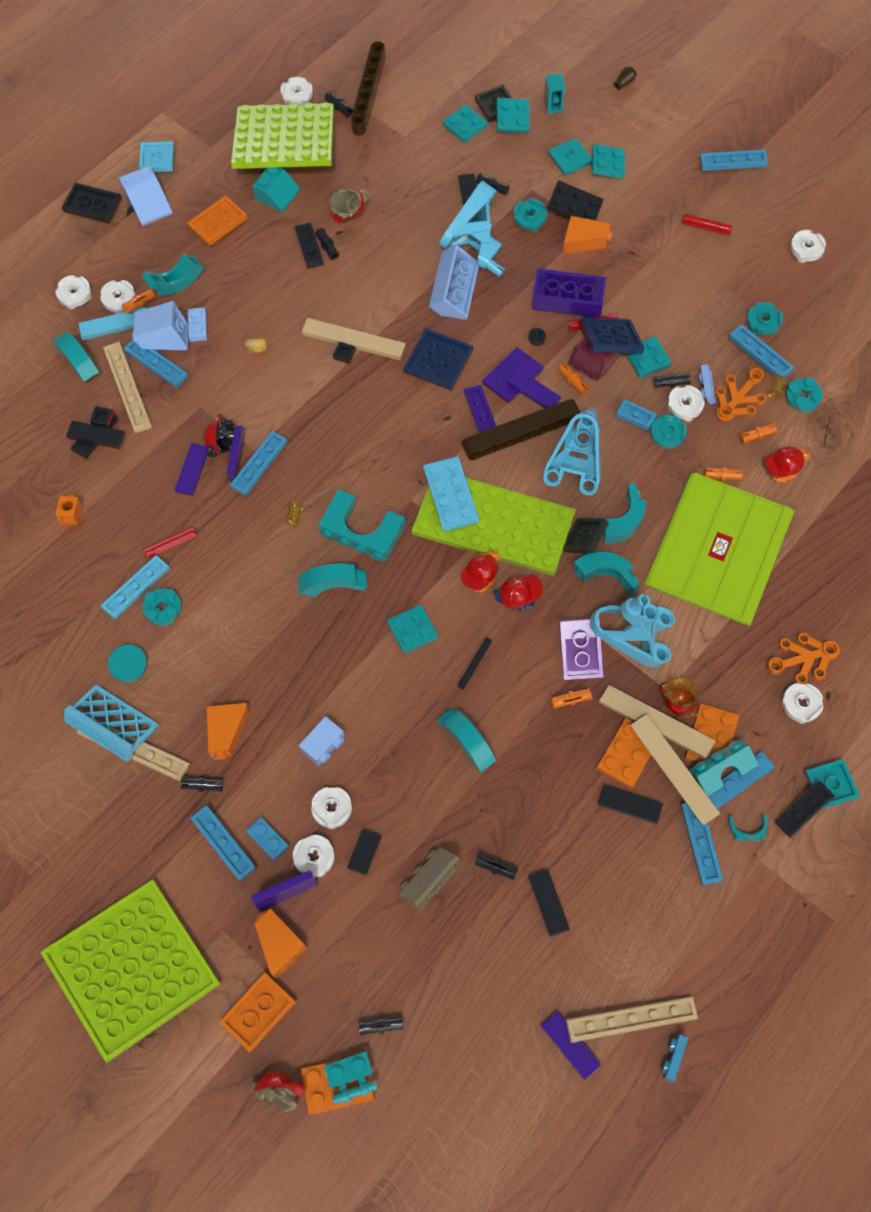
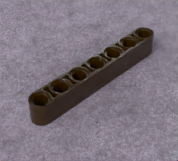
[351,41,385,136]
[461,399,581,460]

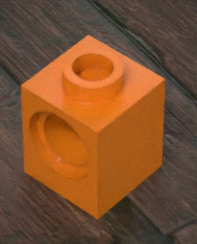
[55,495,83,525]

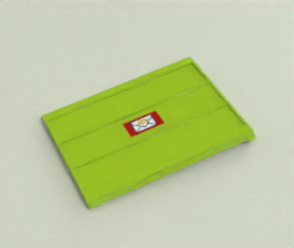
[644,472,794,626]

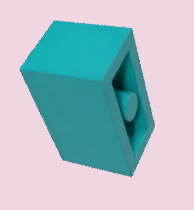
[544,73,565,114]

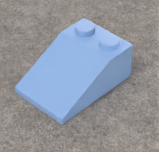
[119,165,173,226]

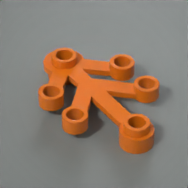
[715,368,766,422]
[767,633,840,684]

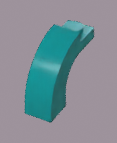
[142,254,204,296]
[52,331,99,382]
[603,484,646,544]
[573,552,639,596]
[297,563,368,597]
[437,709,496,772]

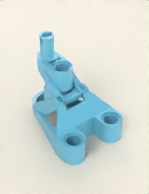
[439,181,505,278]
[543,408,601,496]
[590,594,675,668]

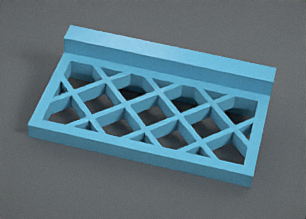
[64,685,158,762]

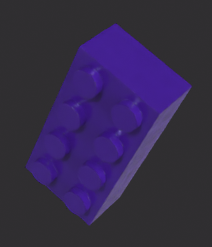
[532,268,606,317]

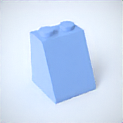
[132,301,189,350]

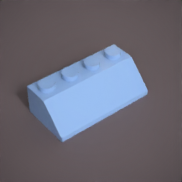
[429,244,479,319]

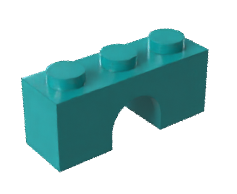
[689,739,759,796]

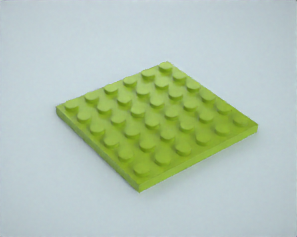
[231,102,334,169]
[40,879,220,1063]

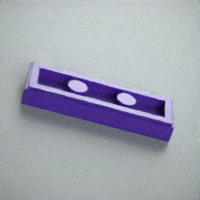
[506,368,561,408]
[464,385,496,433]
[227,426,245,482]
[175,443,208,496]
[541,1012,601,1080]

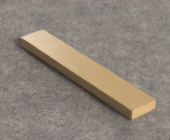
[301,318,406,361]
[103,341,152,434]
[599,685,716,760]
[630,714,720,826]
[76,717,191,782]
[566,996,698,1043]

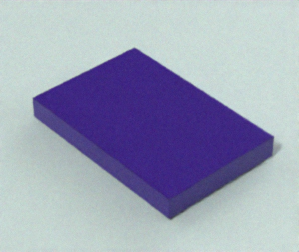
[482,347,544,404]
[251,870,317,912]

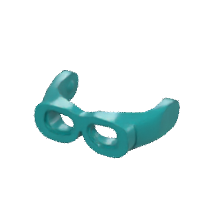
[728,814,767,841]

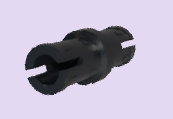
[325,91,353,118]
[476,173,510,195]
[315,228,339,260]
[653,373,691,388]
[180,776,223,792]
[475,853,518,881]
[358,1015,403,1036]

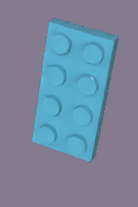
[423,456,479,532]

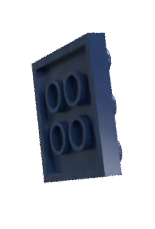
[580,317,644,355]
[403,328,473,391]

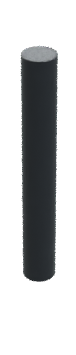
[457,638,492,690]

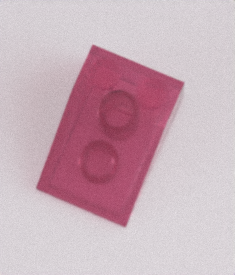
[568,338,621,381]

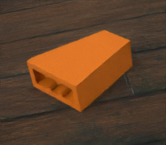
[563,216,613,254]
[207,703,249,760]
[254,909,307,979]

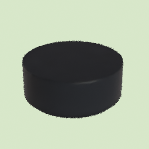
[528,328,546,346]

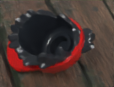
[203,413,235,457]

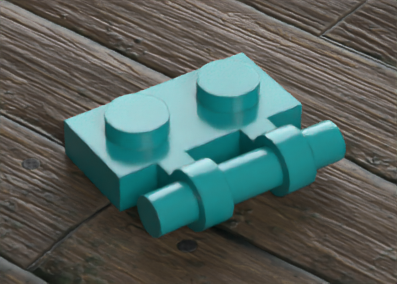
[324,1051,377,1105]

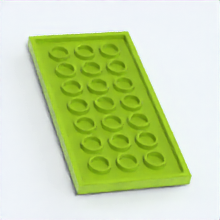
[412,477,576,576]

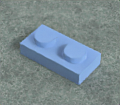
[188,308,207,342]
[699,364,716,405]

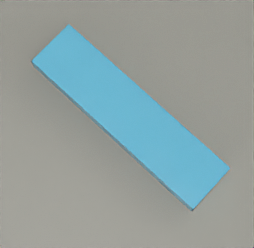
[78,307,147,340]
[100,555,170,620]

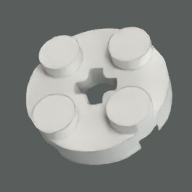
[281,77,313,105]
[790,230,826,263]
[56,275,92,309]
[100,280,135,314]
[667,385,704,421]
[781,683,823,724]
[311,787,353,829]
[293,835,335,877]

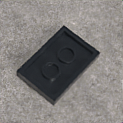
[546,180,604,221]
[61,182,122,224]

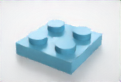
[139,141,174,172]

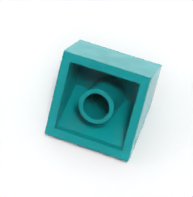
[252,167,301,213]

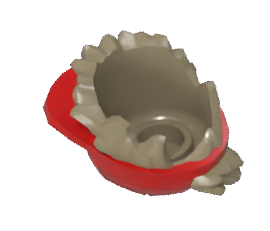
[329,189,369,223]
[250,1071,306,1112]

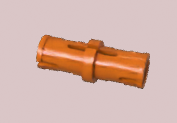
[122,289,155,314]
[558,363,589,395]
[739,423,777,445]
[704,466,743,481]
[550,687,592,709]

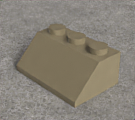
[399,847,459,915]

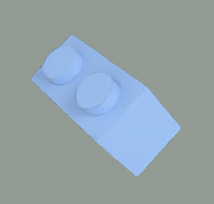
[299,716,345,766]

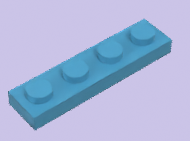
[699,150,768,171]
[729,324,795,381]
[124,340,188,389]
[230,431,288,497]
[708,751,775,810]
[681,803,723,886]
[191,805,256,882]

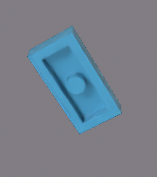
[616,399,657,431]
[246,817,289,861]
[662,1035,688,1083]

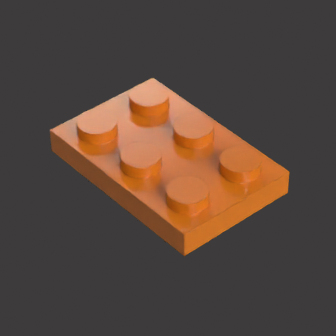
[187,195,248,247]
[685,703,739,772]
[596,718,651,789]
[219,972,296,1053]
[301,1059,374,1115]

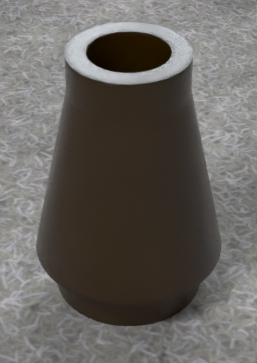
[613,66,637,90]

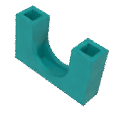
[318,489,406,562]

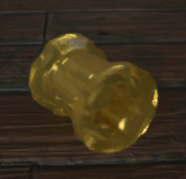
[247,337,267,354]
[767,375,789,399]
[284,502,304,526]

